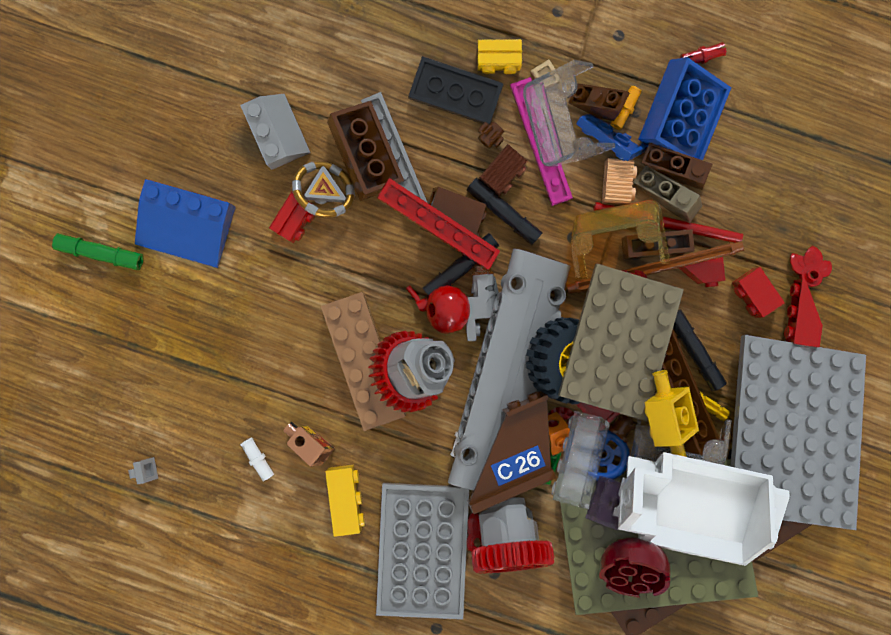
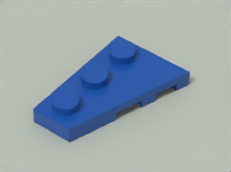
[576,114,648,161]

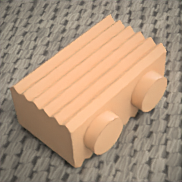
[602,158,637,206]

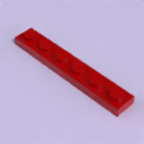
[377,178,500,270]

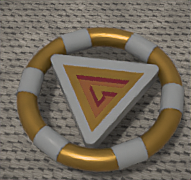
[292,161,355,218]

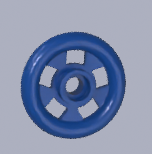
[577,430,630,482]

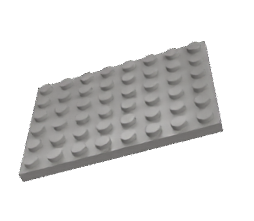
[730,335,866,530]

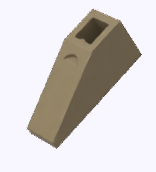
[633,166,702,223]

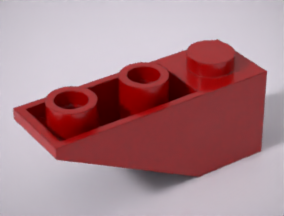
[784,279,823,348]

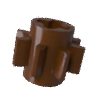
[478,121,504,149]

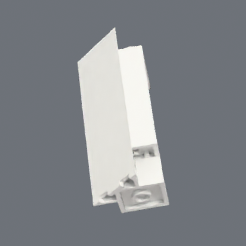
[612,452,790,566]

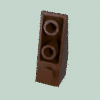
[642,143,713,190]

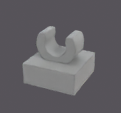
[128,457,158,484]

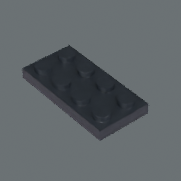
[408,56,504,125]

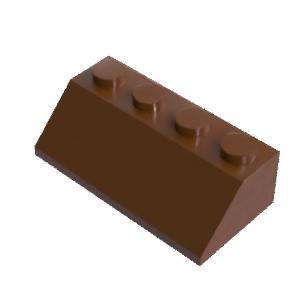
[327,101,404,201]

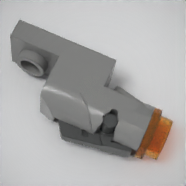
[466,266,499,341]

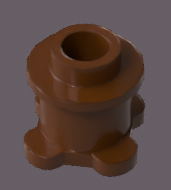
[606,415,635,444]

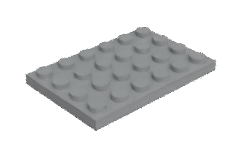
[376,483,469,619]

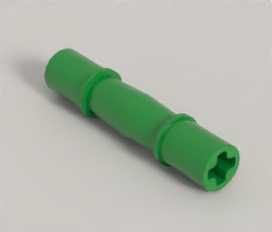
[52,233,144,270]

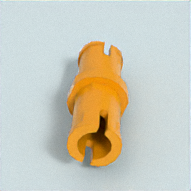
[610,86,642,130]

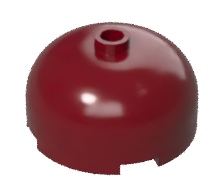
[599,538,670,598]

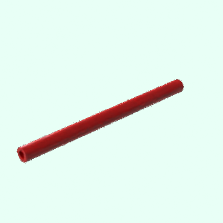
[593,202,743,243]

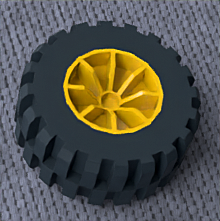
[526,317,580,405]

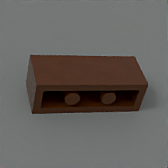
[621,229,695,260]

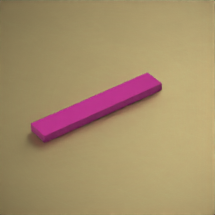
[510,77,573,206]

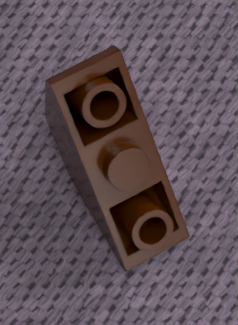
[569,83,630,121]

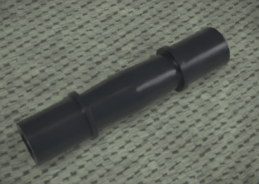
[466,177,543,246]
[423,233,499,296]
[673,309,727,391]

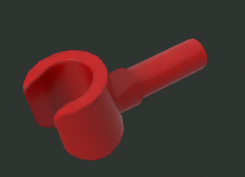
[406,285,428,312]

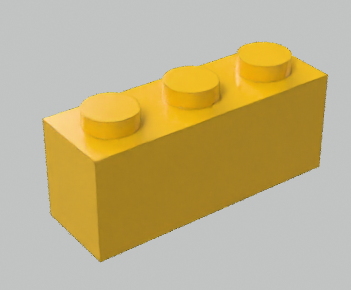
[325,464,365,537]

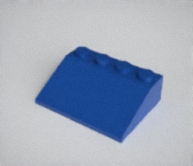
[638,57,732,160]
[135,179,236,268]

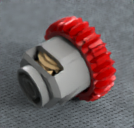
[368,331,455,412]
[471,497,555,574]

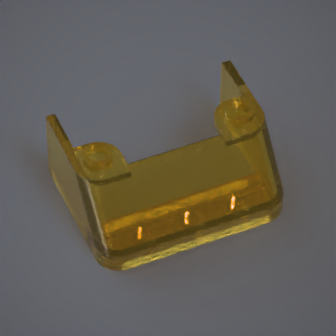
[571,200,670,279]

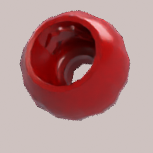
[426,285,470,334]

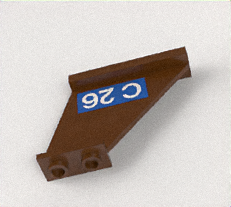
[467,391,556,514]

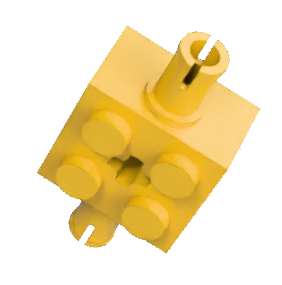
[644,370,699,457]

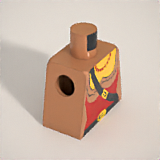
[283,422,335,467]

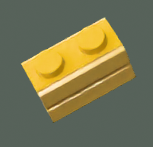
[477,39,522,74]

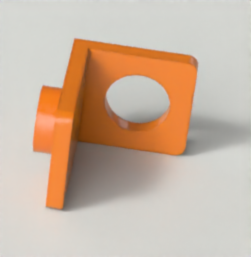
[548,412,571,455]

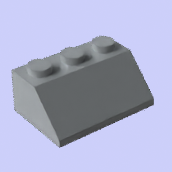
[240,94,311,170]

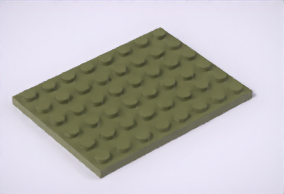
[557,459,758,615]

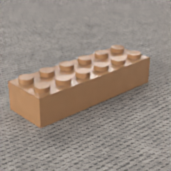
[321,292,406,431]

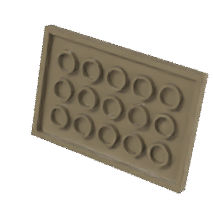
[558,264,684,421]

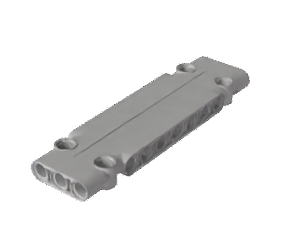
[448,249,571,490]

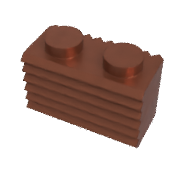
[479,144,527,196]

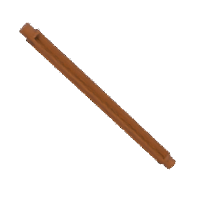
[567,241,744,294]

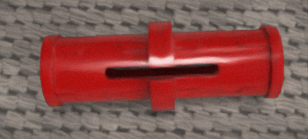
[680,42,727,64]

